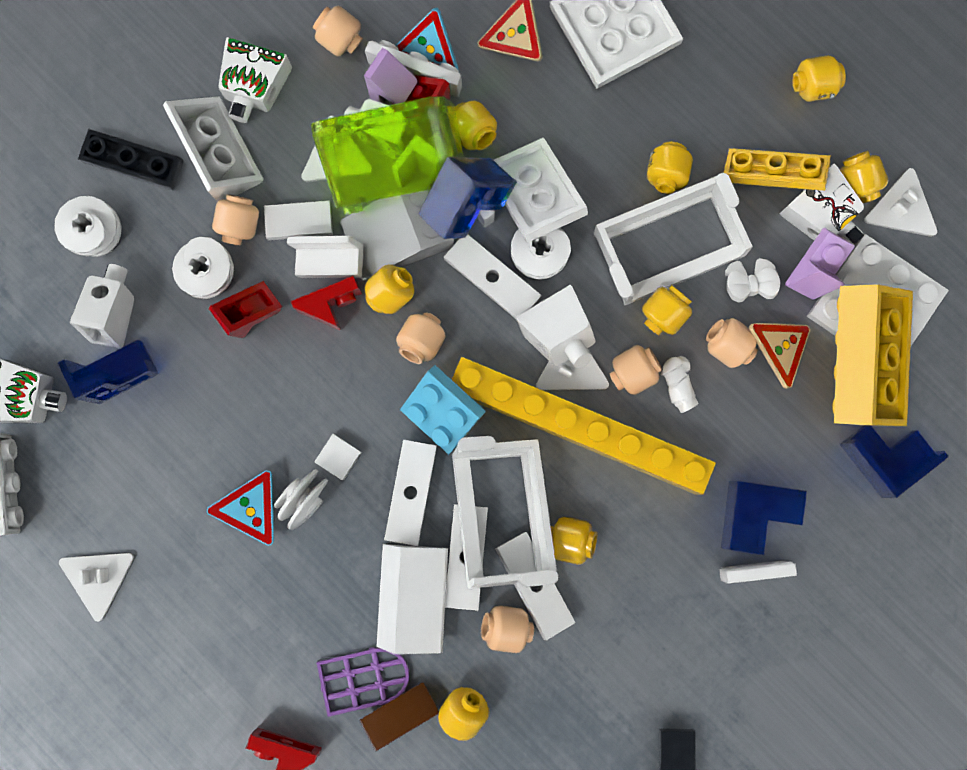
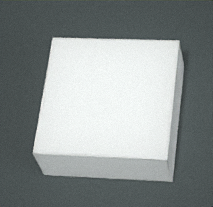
[314,434,362,480]

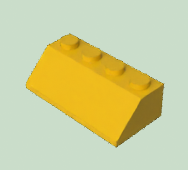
[832,284,913,426]

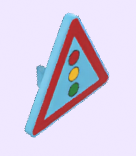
[395,8,459,73]
[206,470,274,546]

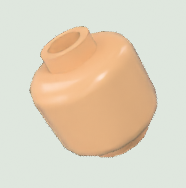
[312,6,363,56]
[212,194,259,245]
[396,313,446,364]
[706,318,758,368]
[610,345,662,395]
[481,606,534,653]

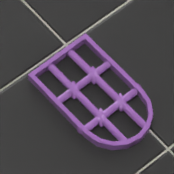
[316,647,409,717]

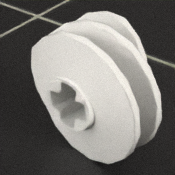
[55,196,122,257]
[511,228,571,280]
[172,237,234,299]
[274,469,328,530]

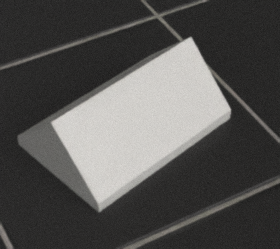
[163,96,264,202]
[376,544,448,654]

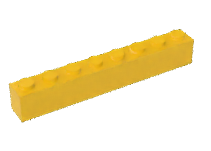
[452,357,716,495]

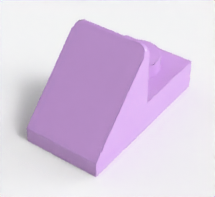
[364,47,417,107]
[785,228,855,300]

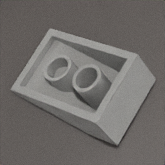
[339,177,454,282]

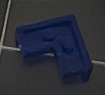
[419,157,517,239]
[58,340,159,405]
[840,425,949,498]
[721,481,807,555]

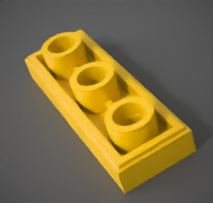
[724,148,831,191]

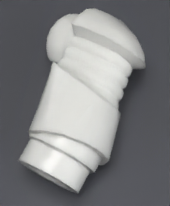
[660,356,699,413]

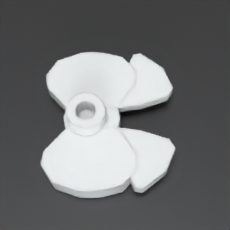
[725,258,780,303]

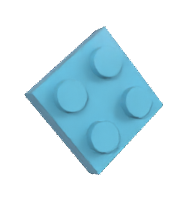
[400,365,486,455]

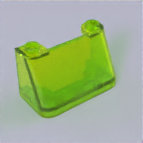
[310,96,468,215]

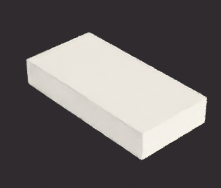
[264,200,333,240]
[719,560,797,584]

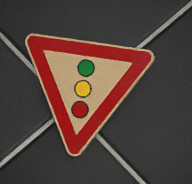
[478,0,543,62]
[749,323,810,389]

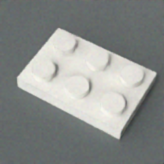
[484,137,588,243]

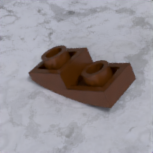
[359,682,439,752]

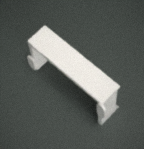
[594,173,753,306]
[452,436,558,590]

